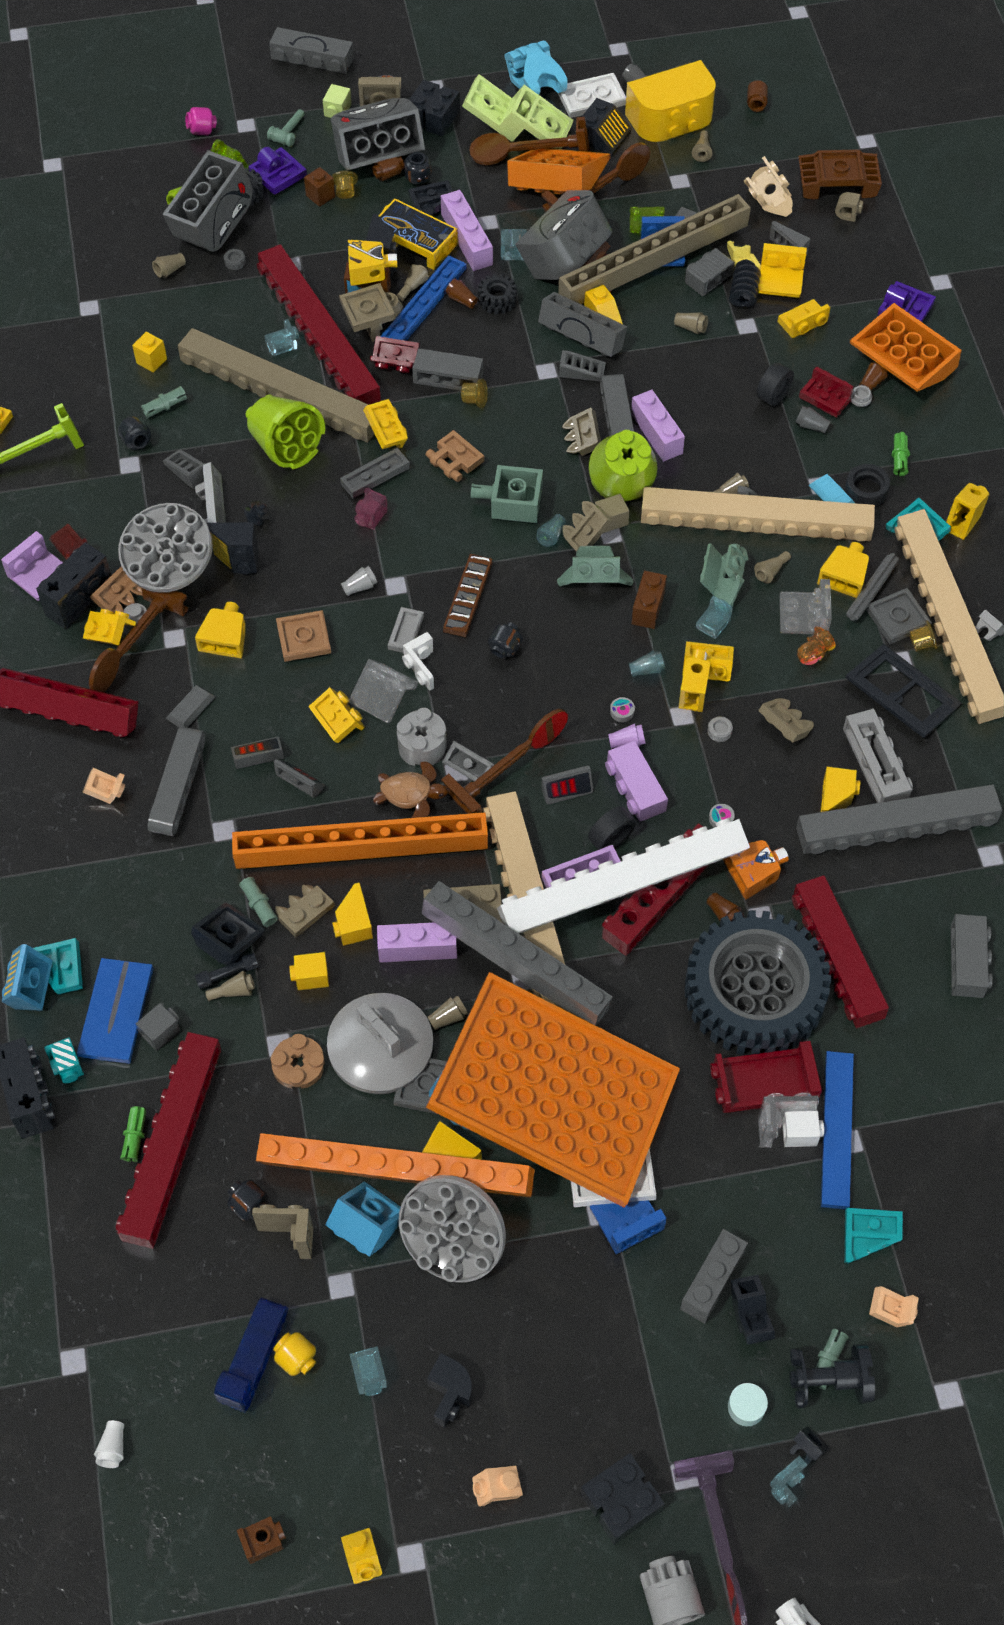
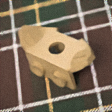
[744,156,793,217]

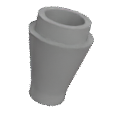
[341,566,377,596]

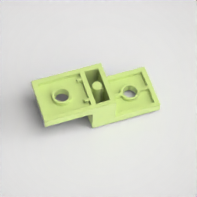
[462,74,574,149]

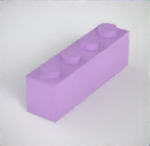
[441,190,493,271]

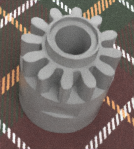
[640,1556,705,1625]

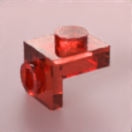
[49,524,88,560]

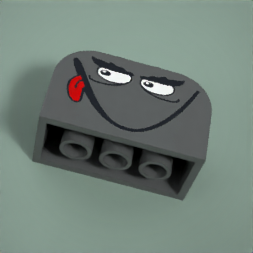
[331,98,425,170]
[162,150,252,251]
[515,190,612,280]

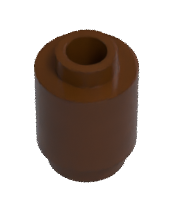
[747,81,768,112]
[372,156,404,181]

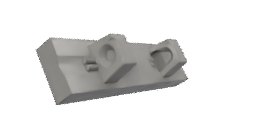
[195,462,226,524]

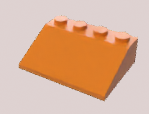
[507,148,610,194]
[850,303,962,392]

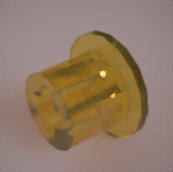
[332,171,358,199]
[461,379,487,408]
[909,620,937,651]

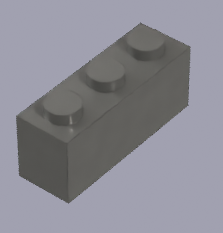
[413,348,483,393]
[951,914,992,998]
[680,1229,748,1324]

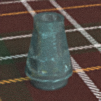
[536,514,566,547]
[628,650,666,677]

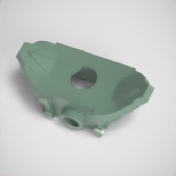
[700,544,749,609]
[557,546,633,586]

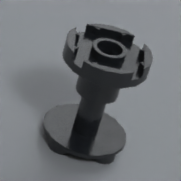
[789,1344,875,1409]

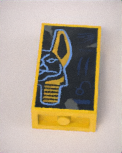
[379,199,458,270]

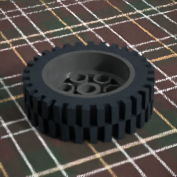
[685,910,831,1055]

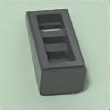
[769,221,810,255]
[559,350,606,382]
[163,449,204,490]

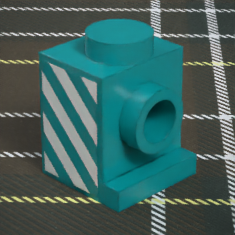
[44,1037,84,1083]

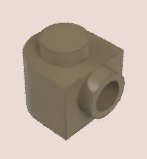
[835,192,864,222]

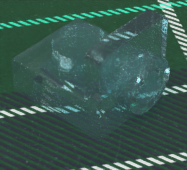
[264,319,299,356]
[696,596,733,639]
[770,1456,807,1507]

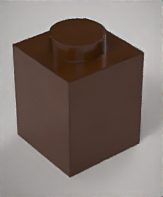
[304,167,335,207]

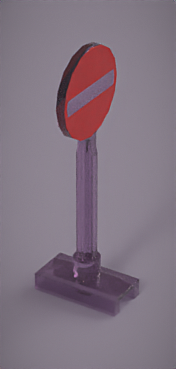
[673,1450,747,1625]

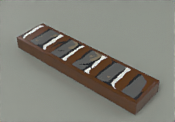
[443,554,492,637]

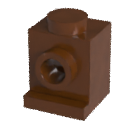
[237,1516,286,1564]

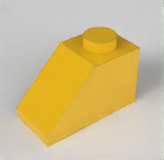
[584,285,623,324]
[821,767,860,812]
[332,883,373,946]

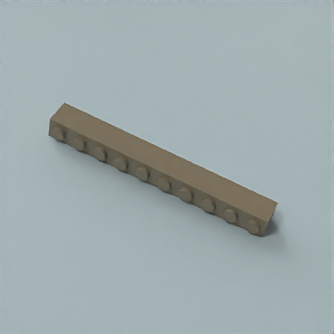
[558,194,751,304]
[178,328,374,443]

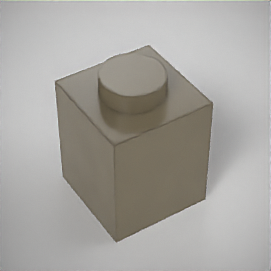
[595,494,629,533]

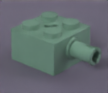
[471,465,543,523]

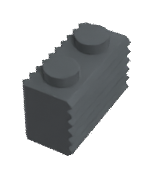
[685,248,735,296]

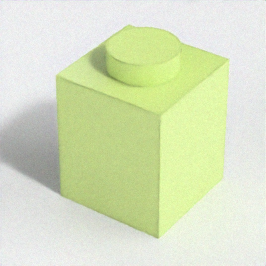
[323,84,352,118]

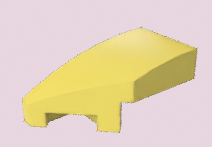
[727,241,761,269]

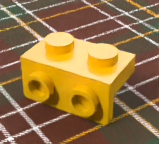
[83,609,136,646]

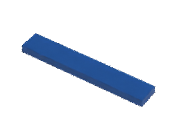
[380,255,467,341]
[821,1051,854,1209]

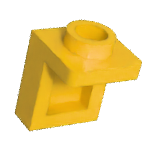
[341,1528,382,1584]

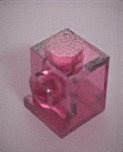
[354,488,387,530]

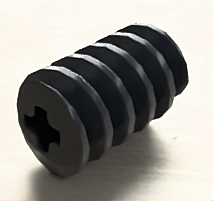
[729,259,761,307]

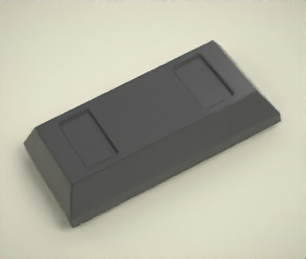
[166,685,215,728]

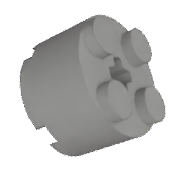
[397,708,447,766]

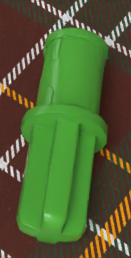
[892,432,910,476]
[120,1106,146,1162]

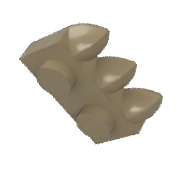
[562,408,601,456]
[563,501,612,552]
[759,698,814,742]
[275,885,335,938]

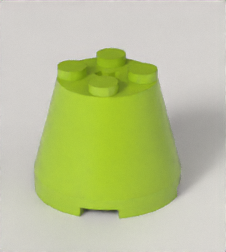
[246,394,325,469]
[589,430,657,501]

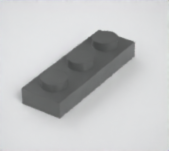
[340,448,410,498]

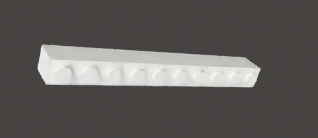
[497,818,750,934]

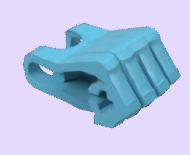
[504,41,567,95]

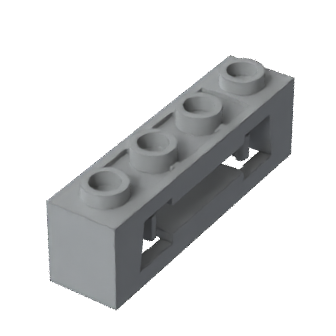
[843,709,913,803]

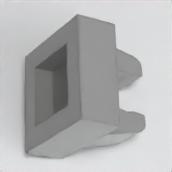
[975,610,1004,641]

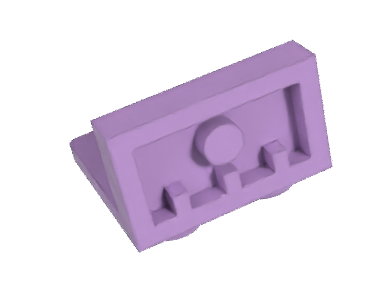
[1,531,63,601]

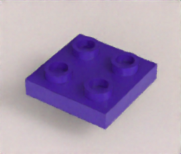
[249,147,307,195]
[877,281,936,322]

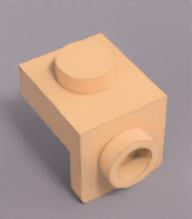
[83,768,125,804]
[869,1286,919,1327]
[473,1466,523,1506]

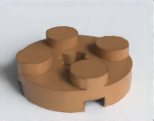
[271,1034,325,1089]

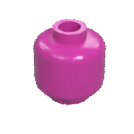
[185,107,217,135]

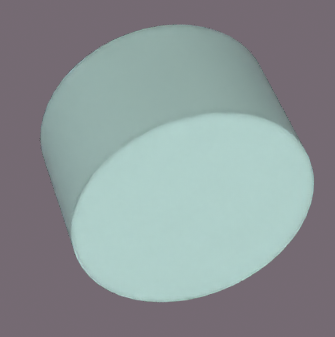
[728,1383,768,1426]

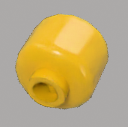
[273,1332,316,1376]

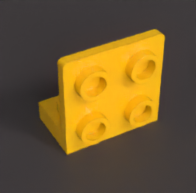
[758,243,807,298]

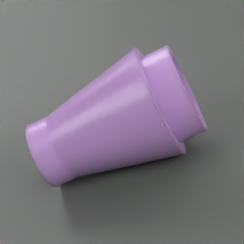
[608,724,645,748]

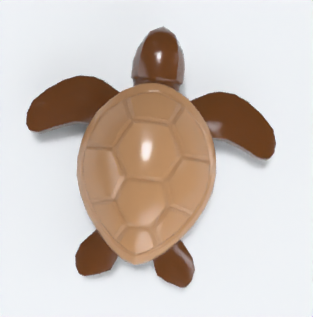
[373,762,448,818]

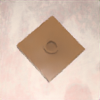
[276,610,331,662]

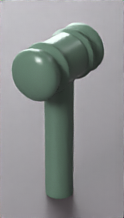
[267,109,305,147]

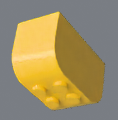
[625,60,716,142]

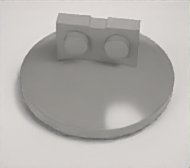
[118,503,213,592]
[327,993,433,1094]
[399,1175,506,1282]

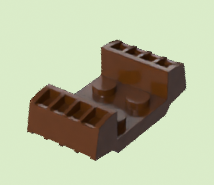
[798,150,882,199]

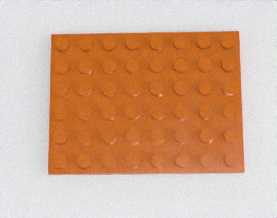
[426,972,680,1207]

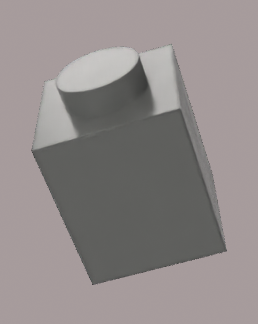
[135,1003,181,1051]

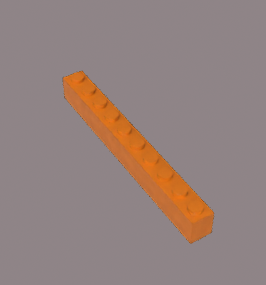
[232,812,488,869]
[256,1133,535,1197]

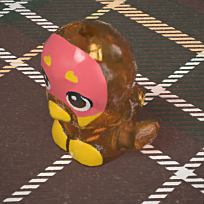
[797,626,836,665]

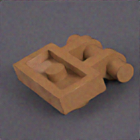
[426,430,484,482]

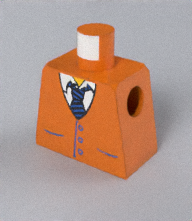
[723,840,789,900]

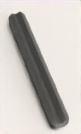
[846,553,899,621]

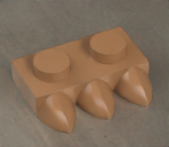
[90,566,143,613]

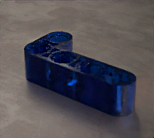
[214,1297,288,1413]

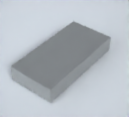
[388,607,424,653]

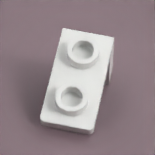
[402,632,434,691]

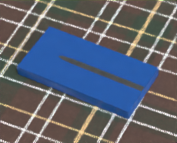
[77,958,154,1064]

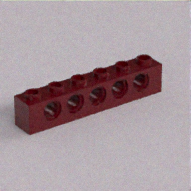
[602,823,710,956]

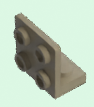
[252,1205,314,1259]

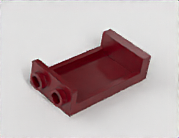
[710,1041,822,1113]

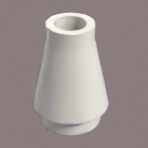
[94,1421,124,1468]

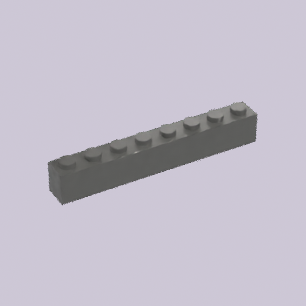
[796,785,1002,854]
[422,881,613,1026]

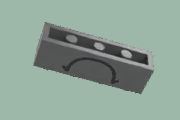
[269,27,354,74]
[538,292,627,357]

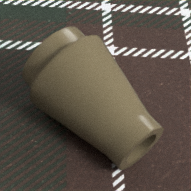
[152,253,186,278]
[674,312,708,334]
[428,996,468,1030]

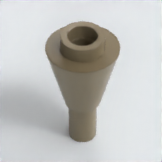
[692,131,712,162]
[397,264,429,301]
[713,473,749,494]
[754,551,791,583]
[206,970,255,1001]

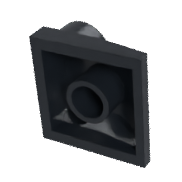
[191,902,265,965]

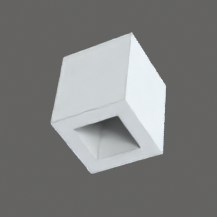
[782,1111,824,1147]

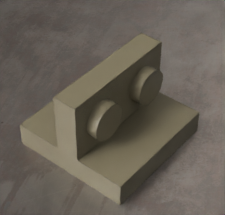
[358,77,401,106]
[339,283,395,342]

